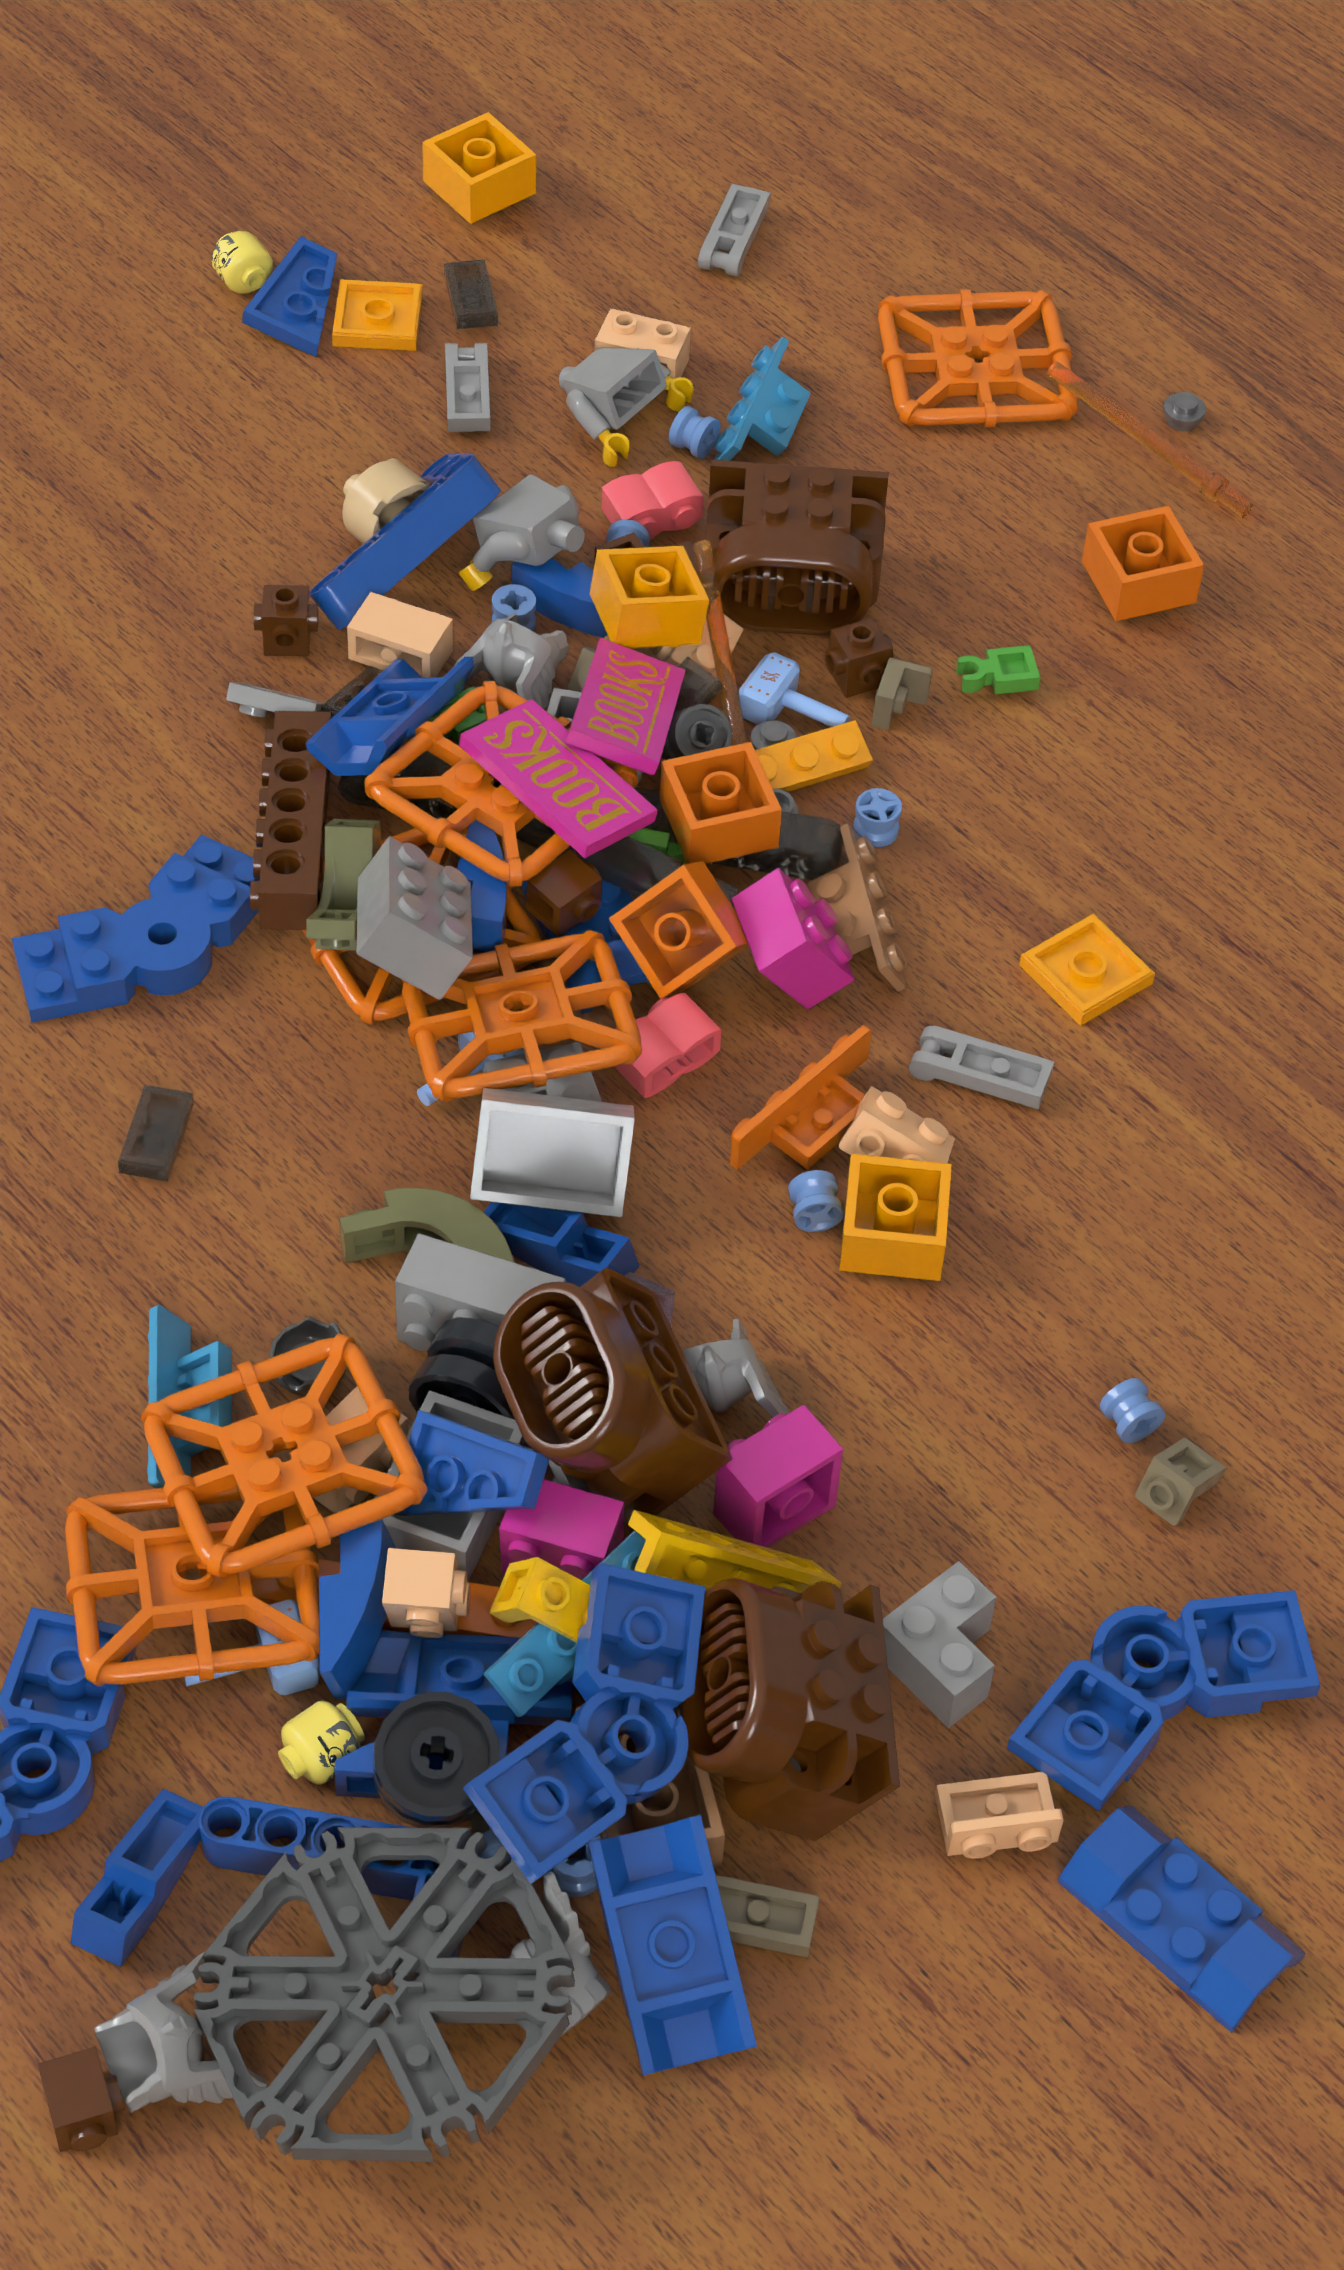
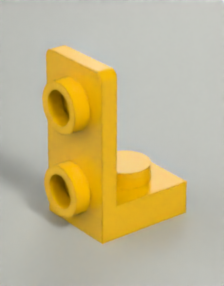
[489,1557,591,1642]

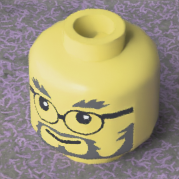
[211,231,273,294]
[278,1700,365,1785]

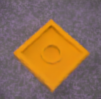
[332,279,423,351]
[1019,913,1155,1026]

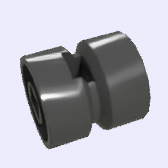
[661,704,732,760]

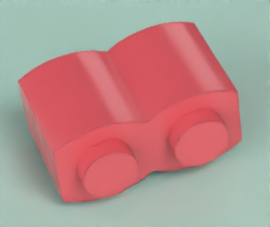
[602,461,703,540]
[615,992,722,1098]

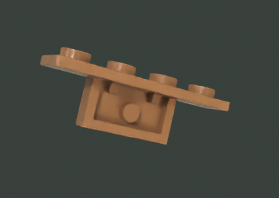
[808,823,908,992]

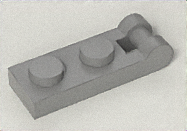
[698,184,771,277]
[445,343,490,432]
[908,1026,1055,1109]

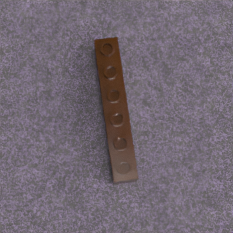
[250,711,331,930]

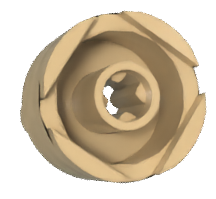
[342,458,431,544]

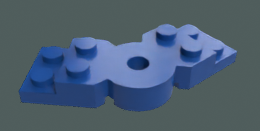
[11,834,260,1023]
[463,1563,705,1884]
[1007,1590,1321,1811]
[0,1607,138,1862]

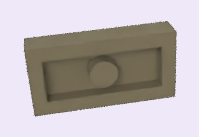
[715,1874,820,1958]

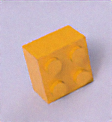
[422,112,536,224]
[589,546,709,649]
[839,1154,952,1281]

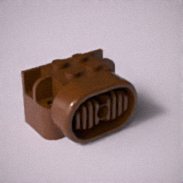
[704,460,889,635]
[493,1268,733,1531]
[679,1578,900,1841]

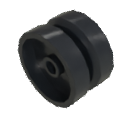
[409,1317,515,1420]
[373,1692,499,1828]

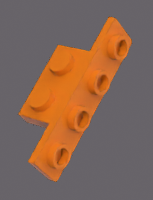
[730,1025,872,1170]

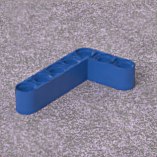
[309,453,501,630]
[199,1797,464,1981]

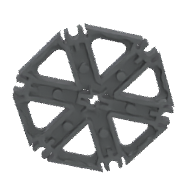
[193,1827,575,2162]

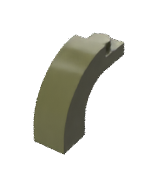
[306,819,381,950]
[339,1188,514,1263]

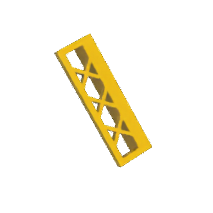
[628,1510,842,1593]

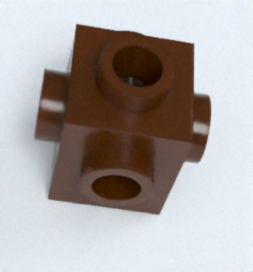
[254,585,319,656]
[825,618,894,698]

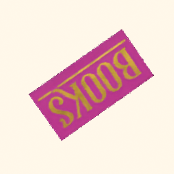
[565,637,686,775]
[459,699,658,858]

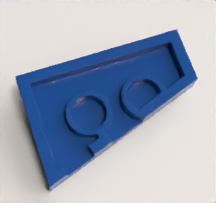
[242,236,337,357]
[394,1410,549,1516]

